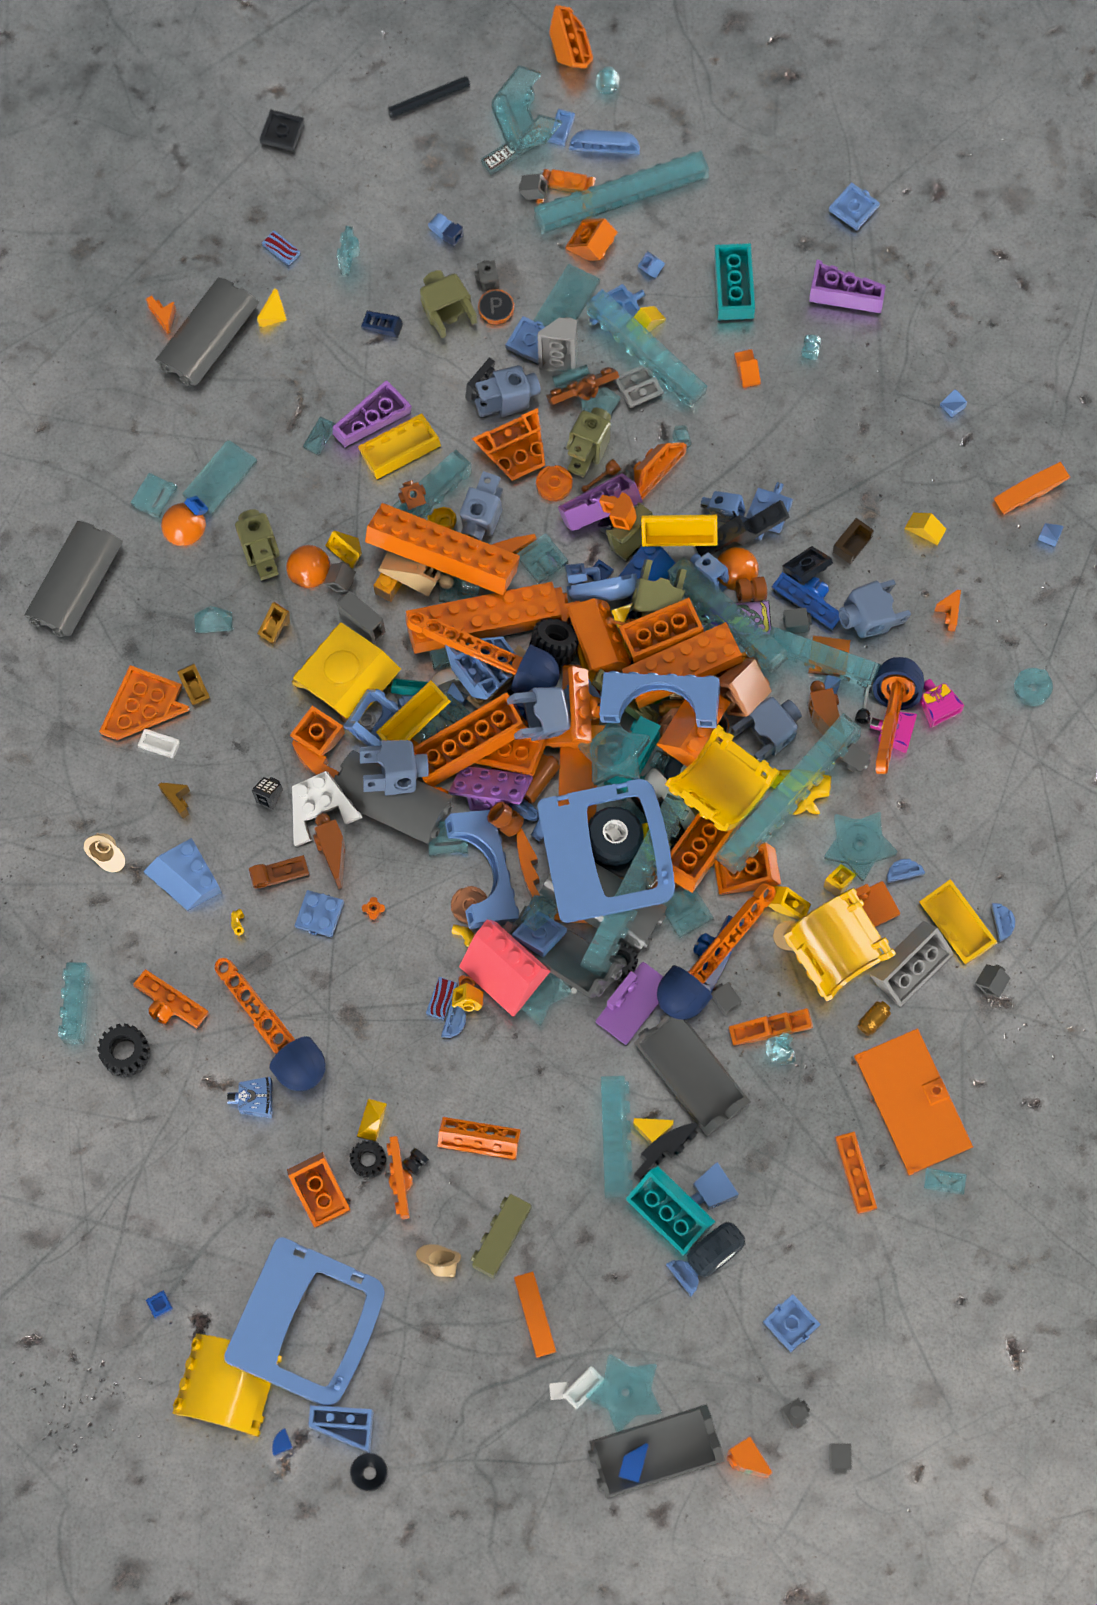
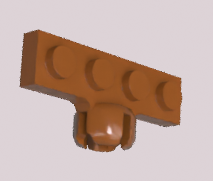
[546,367,619,405]

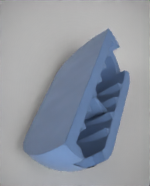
[569,130,640,154]
[566,573,637,602]

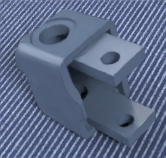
[475,365,541,418]
[459,471,503,541]
[839,579,911,638]
[507,687,571,741]
[731,697,802,762]
[359,740,428,796]

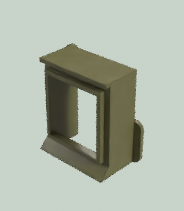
[606,502,653,561]

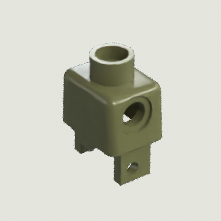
[420,270,477,339]
[567,408,612,478]
[235,509,280,581]
[631,559,687,618]

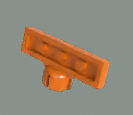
[568,666,601,744]
[133,969,209,1028]
[387,1136,413,1219]

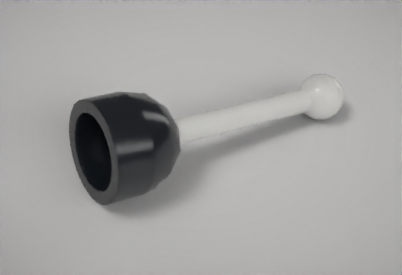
[855,680,872,724]

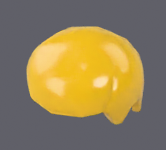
[427,507,457,529]

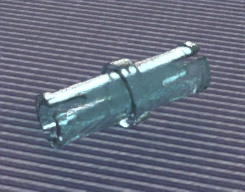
[552,364,590,388]

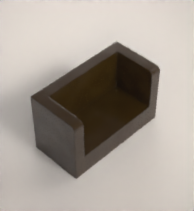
[832,518,874,565]

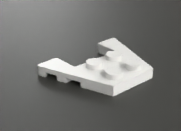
[292,771,363,847]

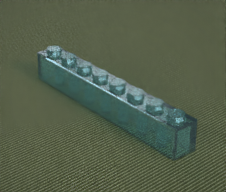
[586,289,707,407]
[667,557,788,673]

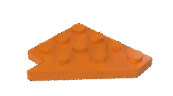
[99,665,190,740]

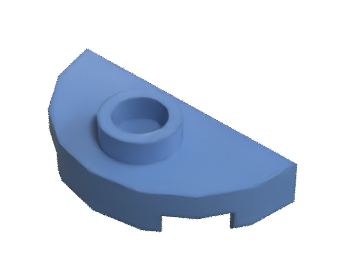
[509,798,540,821]
[887,859,925,883]
[991,903,1015,942]
[441,1001,466,1038]
[666,1260,699,1296]

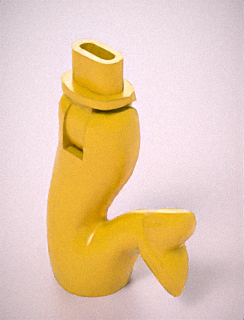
[766,769,832,815]

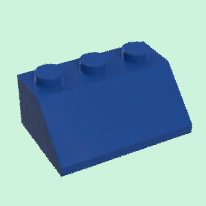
[618,546,678,600]

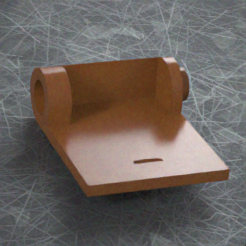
[492,754,560,804]

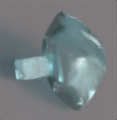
[420,715,449,742]
[765,1032,796,1064]

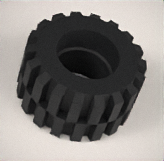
[529,618,579,667]
[97,1023,150,1077]

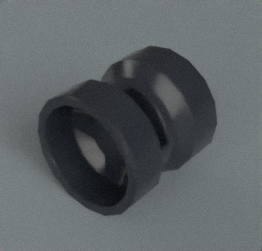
[402,1147,429,1176]

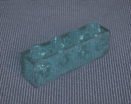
[58,962,90,1045]

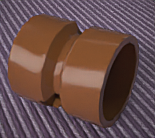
[736,576,767,603]
[487,801,524,837]

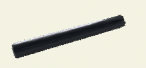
[388,76,470,117]

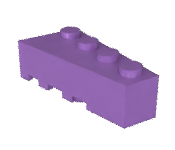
[809,260,886,313]
[332,380,412,447]
[558,473,643,531]

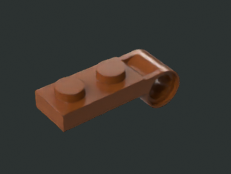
[249,855,310,889]

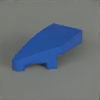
[619,1443,649,1483]

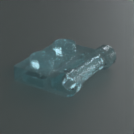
[130,473,178,518]
[429,821,468,856]

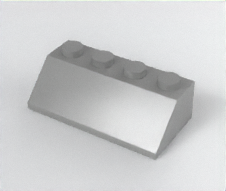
[538,317,578,373]
[870,921,954,1007]

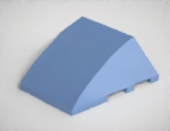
[445,636,516,700]

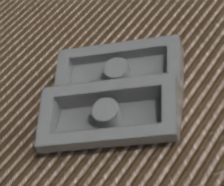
[614,363,663,408]

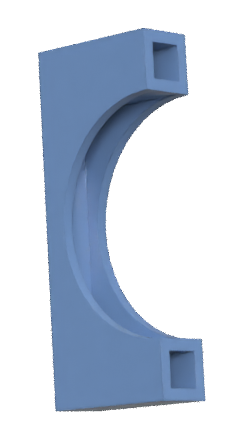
[599,671,720,728]
[444,810,519,929]

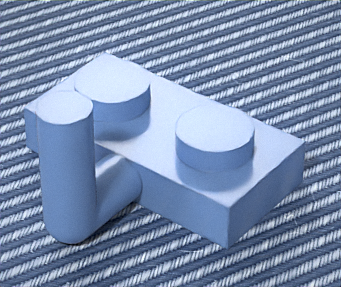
[565,563,601,585]

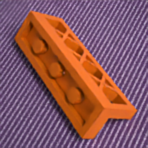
[437,1117,521,1160]

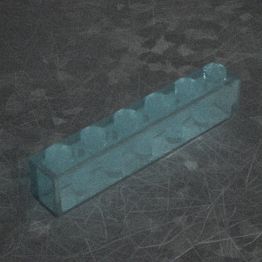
[392,449,472,517]
[764,626,881,688]
[601,1076,633,1198]

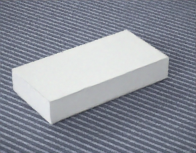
[138,728,180,759]
[562,1366,606,1410]

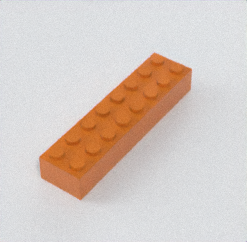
[365,503,520,595]
[405,582,562,654]

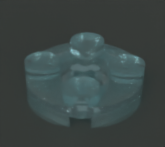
[1014,668,1053,706]

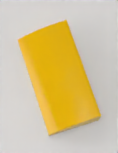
[358,413,441,479]
[641,515,717,547]
[376,680,451,740]
[919,879,998,965]

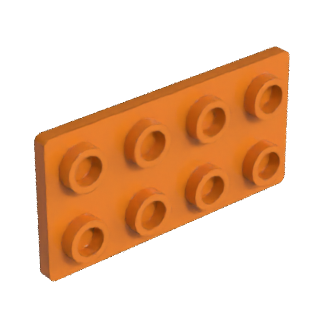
[848,881,900,927]

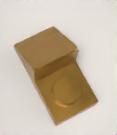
[257,602,290,643]
[177,664,210,705]
[158,782,190,819]

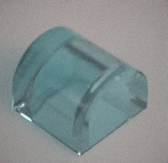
[672,425,692,449]

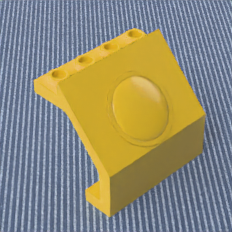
[291,622,401,723]

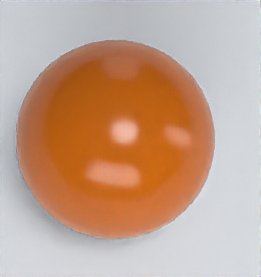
[161,503,206,546]
[286,545,331,588]
[717,547,759,590]

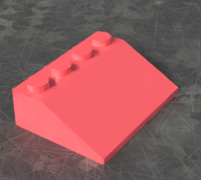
[459,919,550,1017]

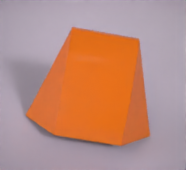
[472,408,545,481]

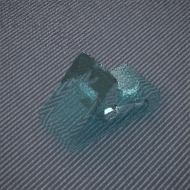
[439,693,471,724]

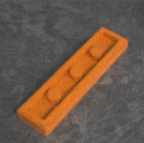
[835,1131,877,1214]

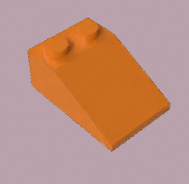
[714,843,781,895]
[287,1152,350,1228]

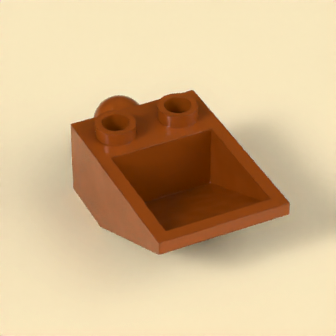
[807,680,846,754]
[313,813,346,890]

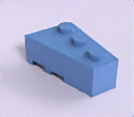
[308,1405,374,1453]

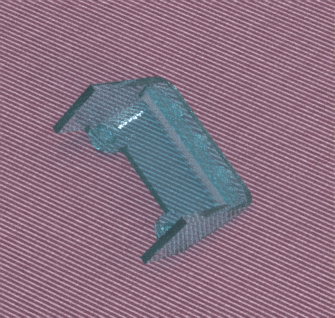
[492,65,562,152]

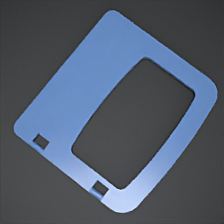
[538,779,675,923]
[224,1237,385,1406]

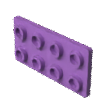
[449,766,533,811]
[596,962,663,1045]

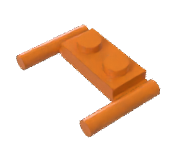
[536,169,595,211]

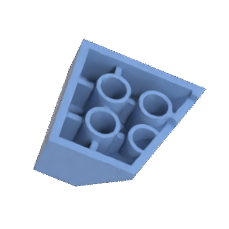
[143,838,222,911]

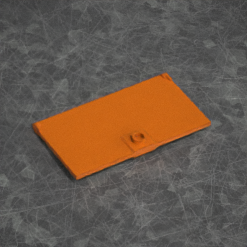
[854,1028,973,1175]

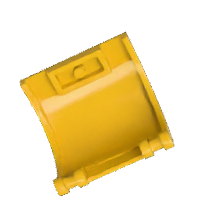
[665,725,780,832]
[784,887,896,1001]
[172,1334,282,1437]

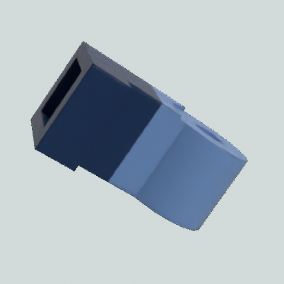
[428,213,464,247]

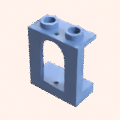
[343,689,400,746]

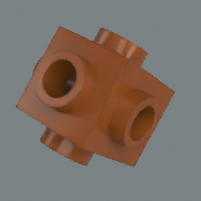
[398,480,426,510]

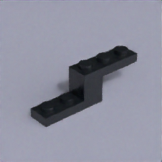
[695,500,790,556]

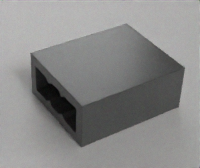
[337,591,386,644]

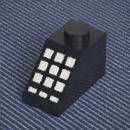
[252,777,283,810]

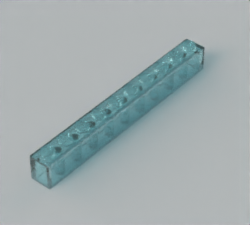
[534,151,709,234]
[716,713,861,874]
[580,793,689,977]

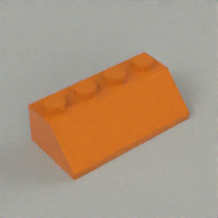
[566,598,631,673]
[619,598,704,663]
[656,694,731,767]

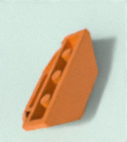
[549,5,593,69]
[633,443,687,500]

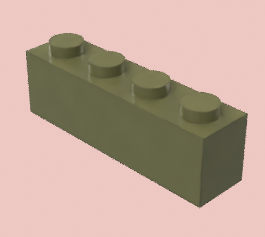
[471,1193,532,1279]

